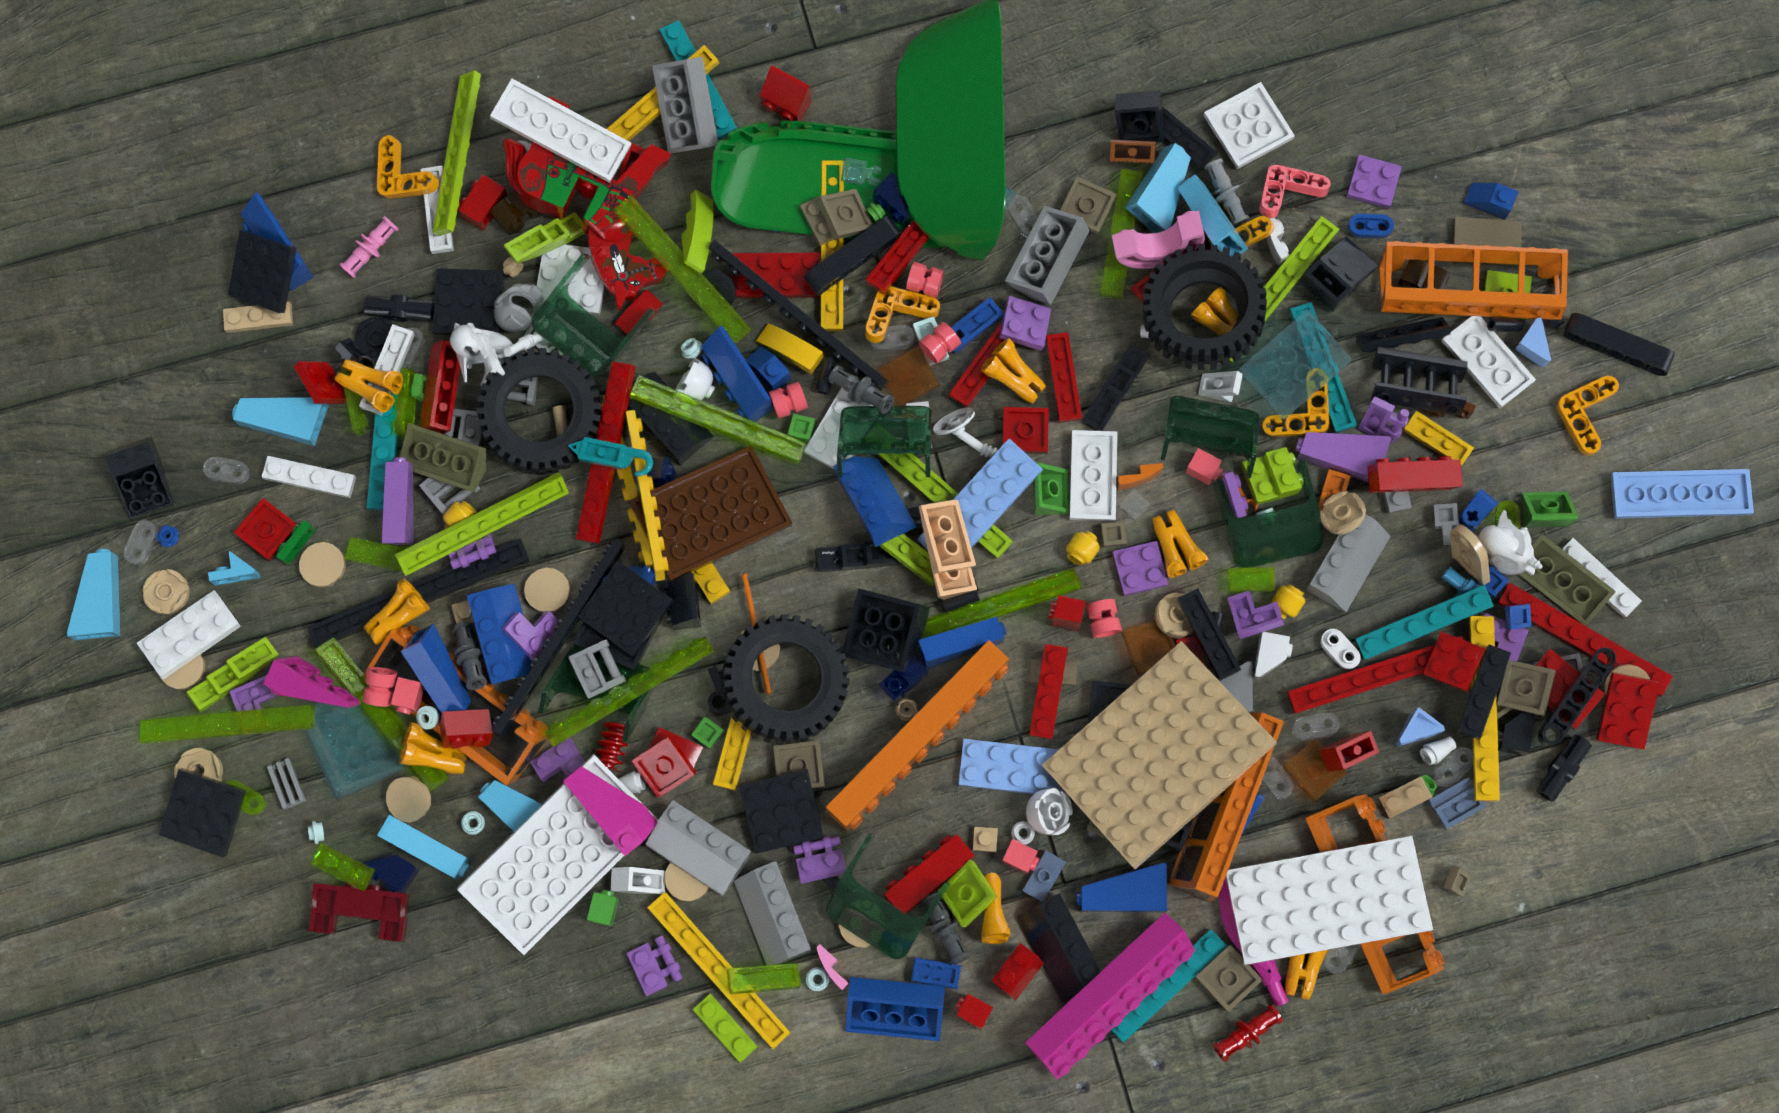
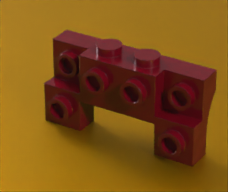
[308,882,410,943]

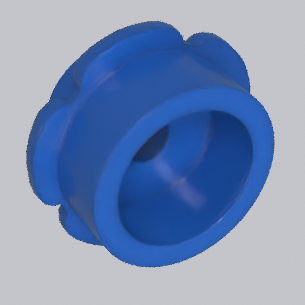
[157,525,179,547]

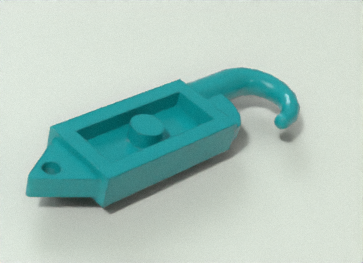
[568,437,653,476]

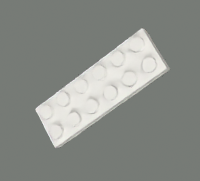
[490,79,631,183]

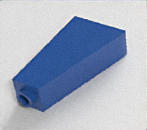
[918,617,1007,670]
[401,624,471,714]
[1076,863,1167,913]

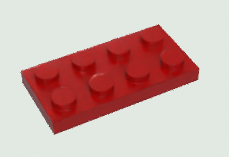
[732,253,821,298]

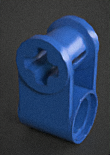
[1458,489,1499,531]

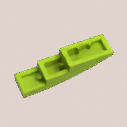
[682,189,713,273]
[504,212,585,264]
[187,637,279,713]

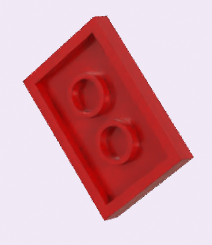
[1535,649,1605,730]
[1596,672,1660,750]

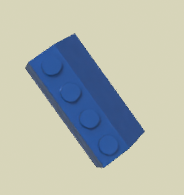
[241,192,313,291]
[701,325,773,425]
[833,456,917,547]
[467,584,533,685]
[845,977,945,1041]

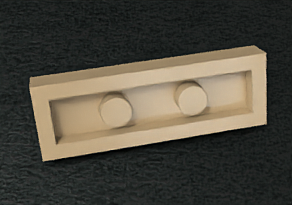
[223,301,293,333]

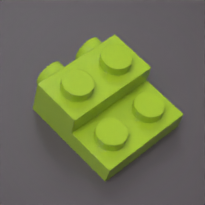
[1241,447,1304,505]

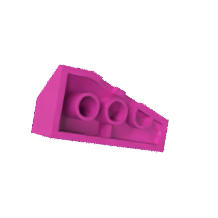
[264,656,361,708]
[563,766,657,856]

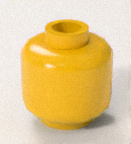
[443,501,477,529]
[1066,531,1100,566]
[1271,584,1306,619]

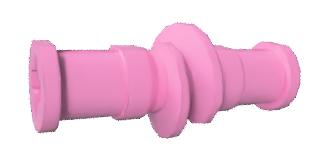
[339,216,399,278]

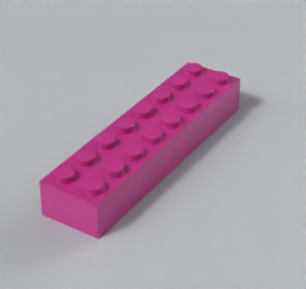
[1025,913,1195,1080]

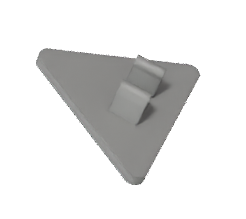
[1218,661,1253,712]

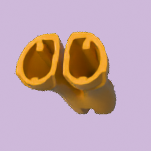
[1190,287,1238,336]
[981,338,1046,404]
[335,360,403,413]
[1152,509,1209,578]
[364,578,430,645]
[399,722,467,774]
[981,872,1011,944]
[1285,950,1329,1000]

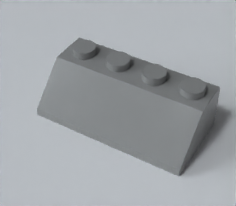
[652,57,718,153]
[1005,206,1090,306]
[1306,514,1391,613]
[645,800,751,896]
[734,861,812,969]

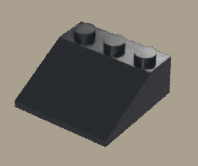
[842,588,930,673]

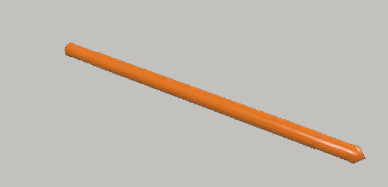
[742,572,771,695]

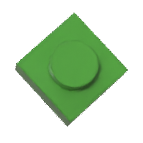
[411,374,427,402]
[788,413,815,442]
[691,717,724,750]

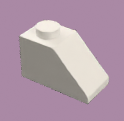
[1253,632,1293,681]
[611,867,666,895]

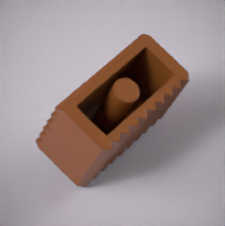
[1110,140,1156,164]

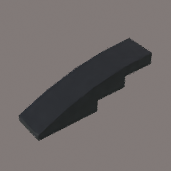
[1083,344,1150,431]
[815,541,902,572]

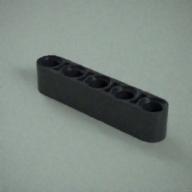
[803,216,902,296]
[1563,313,1675,376]
[1538,647,1616,746]

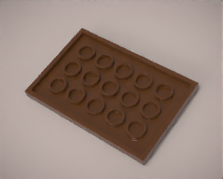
[629,446,793,582]

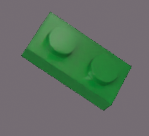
[276,520,316,566]

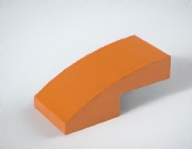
[1117,463,1163,490]
[1315,469,1351,514]

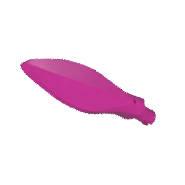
[1218,877,1289,1007]

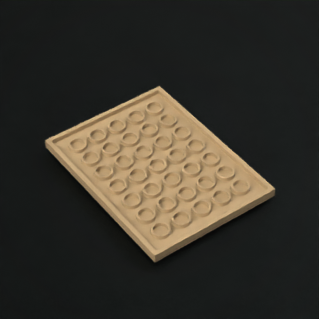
[1042,641,1277,869]

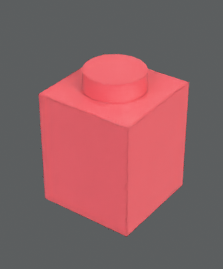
[1185,448,1223,485]
[391,677,424,715]
[1002,839,1040,874]

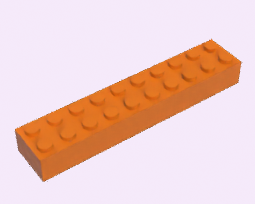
[826,640,1009,832]

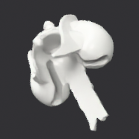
[450,323,515,386]
[1474,510,1543,575]

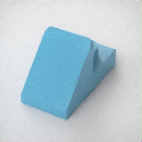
[208,551,260,586]

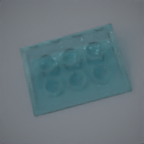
[1237,309,1353,420]
[299,688,405,800]

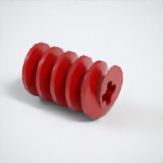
[595,721,633,773]

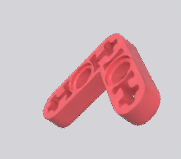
[1259,165,1331,218]

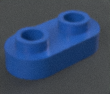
[1348,214,1394,238]

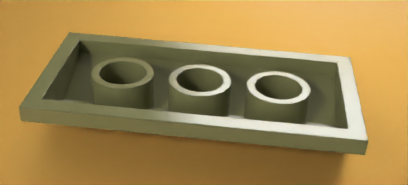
[400,423,486,492]
[1519,534,1616,626]

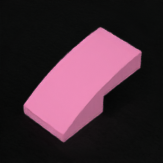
[816,944,849,991]

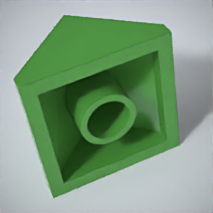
[1033,462,1070,515]
[1522,492,1578,528]

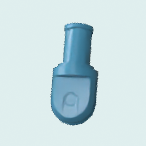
[1441,566,1481,596]

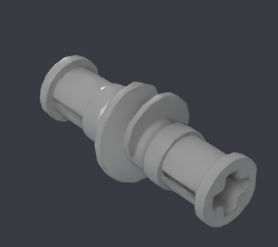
[1204,158,1250,227]

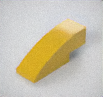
[756,323,823,375]

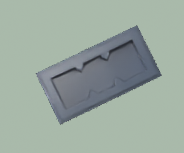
[1022,850,1066,902]

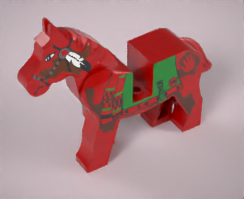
[503,96,671,310]

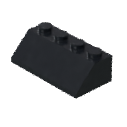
[628,372,714,466]
[1017,893,1101,1001]

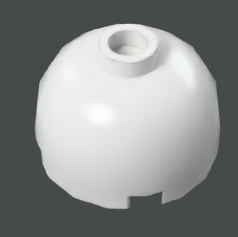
[673,358,715,404]
[1026,788,1073,835]

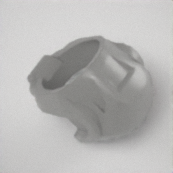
[494,284,544,333]

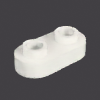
[1320,629,1360,670]

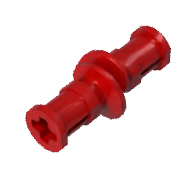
[1213,1004,1283,1062]

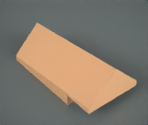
[919,500,977,600]

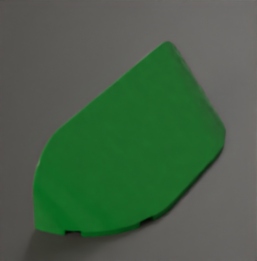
[895,0,1006,260]
[711,120,946,248]

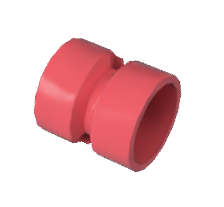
[906,262,944,298]
[918,322,961,364]
[769,381,808,419]
[1086,599,1122,638]
[363,667,397,707]

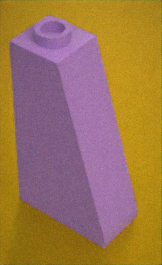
[1295,432,1392,483]
[382,458,414,545]

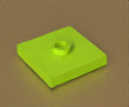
[1484,270,1532,321]
[938,860,998,927]

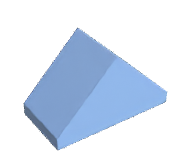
[1515,317,1551,367]

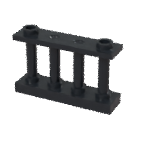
[1371,347,1468,416]

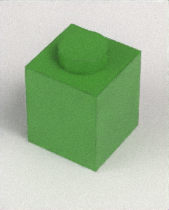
[587,889,619,927]

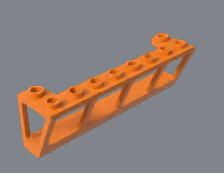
[1379,241,1568,320]
[1305,794,1445,995]

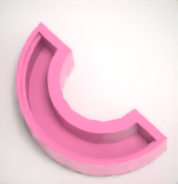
[1112,210,1205,269]

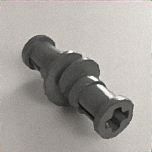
[829,366,894,414]
[452,622,487,690]
[921,892,971,965]

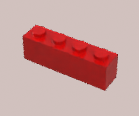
[419,340,460,434]
[1367,456,1463,493]
[884,834,975,917]

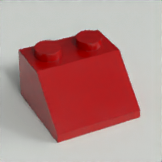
[760,65,812,121]

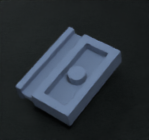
[1428,777,1487,830]

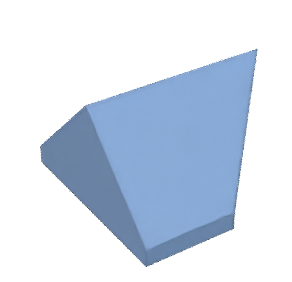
[1395,707,1445,747]

